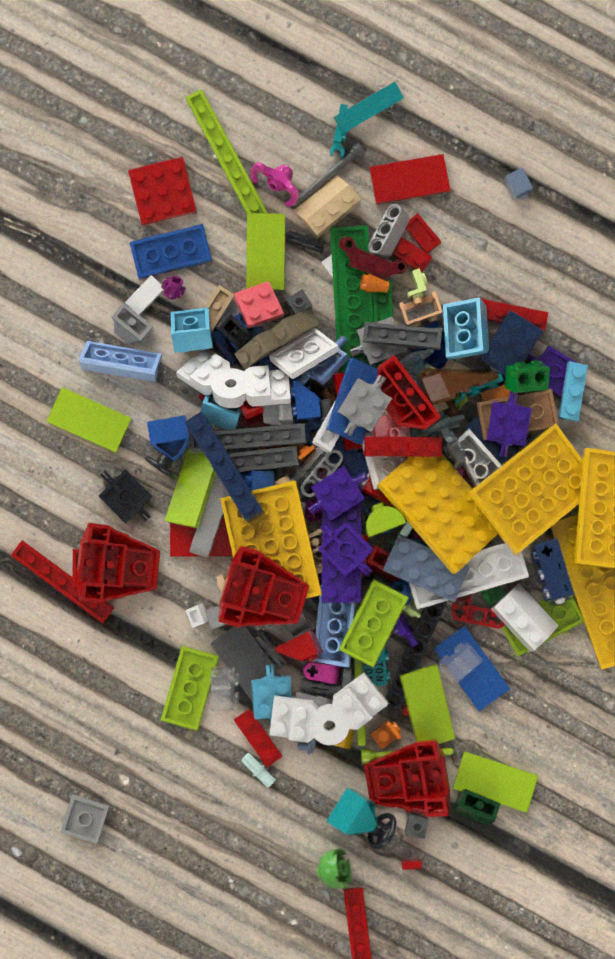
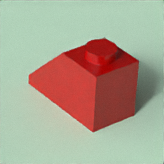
[366,545,401,583]
[275,631,323,663]

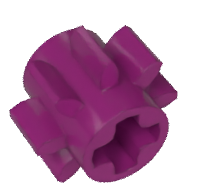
[161,276,186,300]
[304,498,323,523]

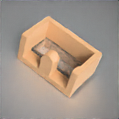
[398,291,443,327]

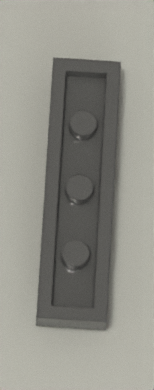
[363,322,442,350]
[230,446,299,473]

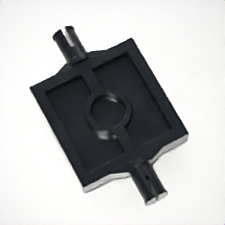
[98,469,153,523]

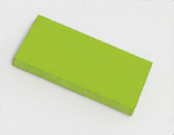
[246,213,285,290]
[46,387,132,453]
[165,449,216,529]
[339,579,409,668]
[499,598,584,657]
[160,646,219,731]
[400,664,455,744]
[452,751,538,813]

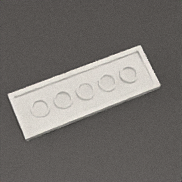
[409,543,529,609]

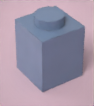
[504,168,533,200]

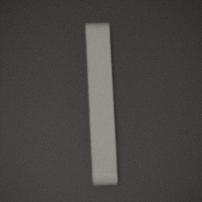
[190,449,246,558]

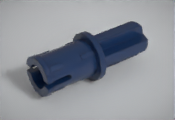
[212,330,239,367]

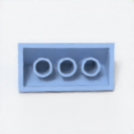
[79,341,162,382]
[313,585,356,667]

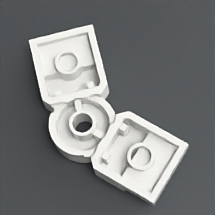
[176,350,291,408]
[270,672,388,745]

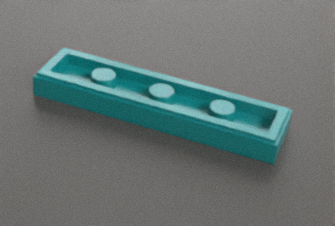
[333,82,404,134]

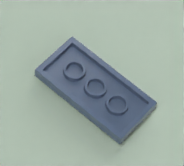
[383,535,470,602]

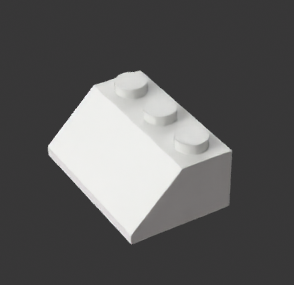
[491,583,558,652]

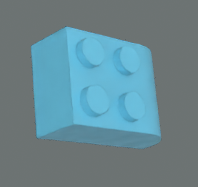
[443,297,489,360]

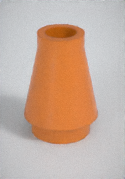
[360,273,389,293]

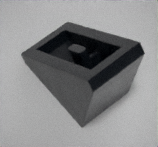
[216,313,253,349]

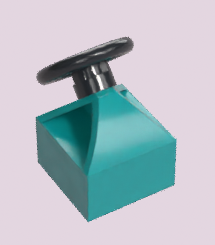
[326,787,397,850]

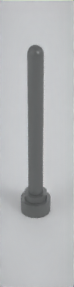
[293,141,366,207]

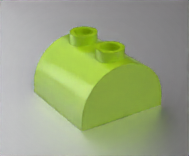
[365,502,406,538]

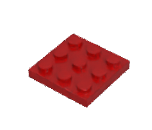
[128,157,197,226]

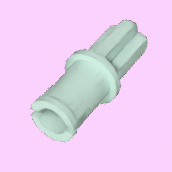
[241,753,276,788]

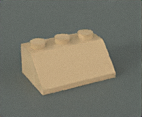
[293,175,361,239]

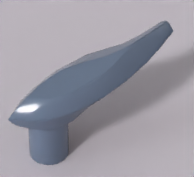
[298,738,317,755]

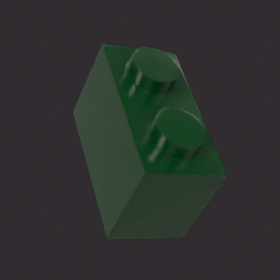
[453,789,501,826]

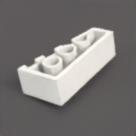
[457,429,502,487]

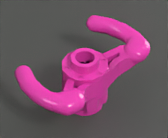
[250,162,299,207]

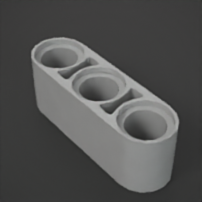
[368,204,409,260]
[301,449,344,497]

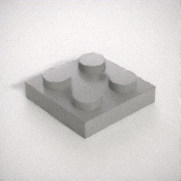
[60,794,110,844]

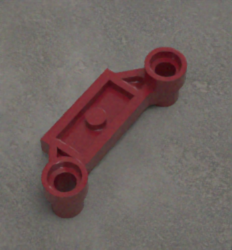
[339,237,407,280]

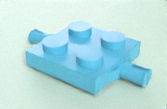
[251,664,292,727]

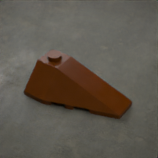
[416,368,499,405]

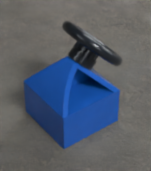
[145,415,190,480]

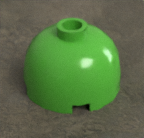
[316,848,352,889]

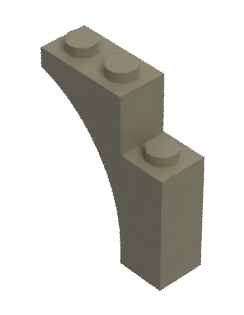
[235,309,320,370]

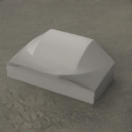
[112,302,154,345]
[263,394,295,426]

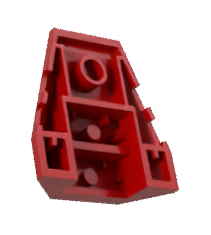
[76,523,160,603]
[218,545,309,627]
[364,740,450,817]

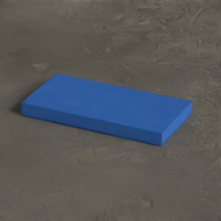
[129,224,212,279]
[326,358,378,444]
[433,626,510,711]

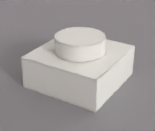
[186,603,209,628]

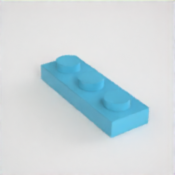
[558,361,588,422]

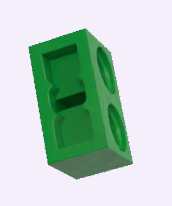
[505,361,550,393]

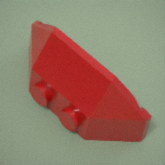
[377,355,442,429]

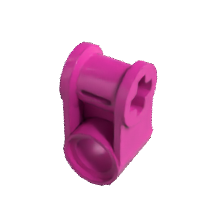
[303,662,341,684]

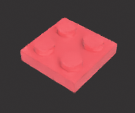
[233,281,284,329]

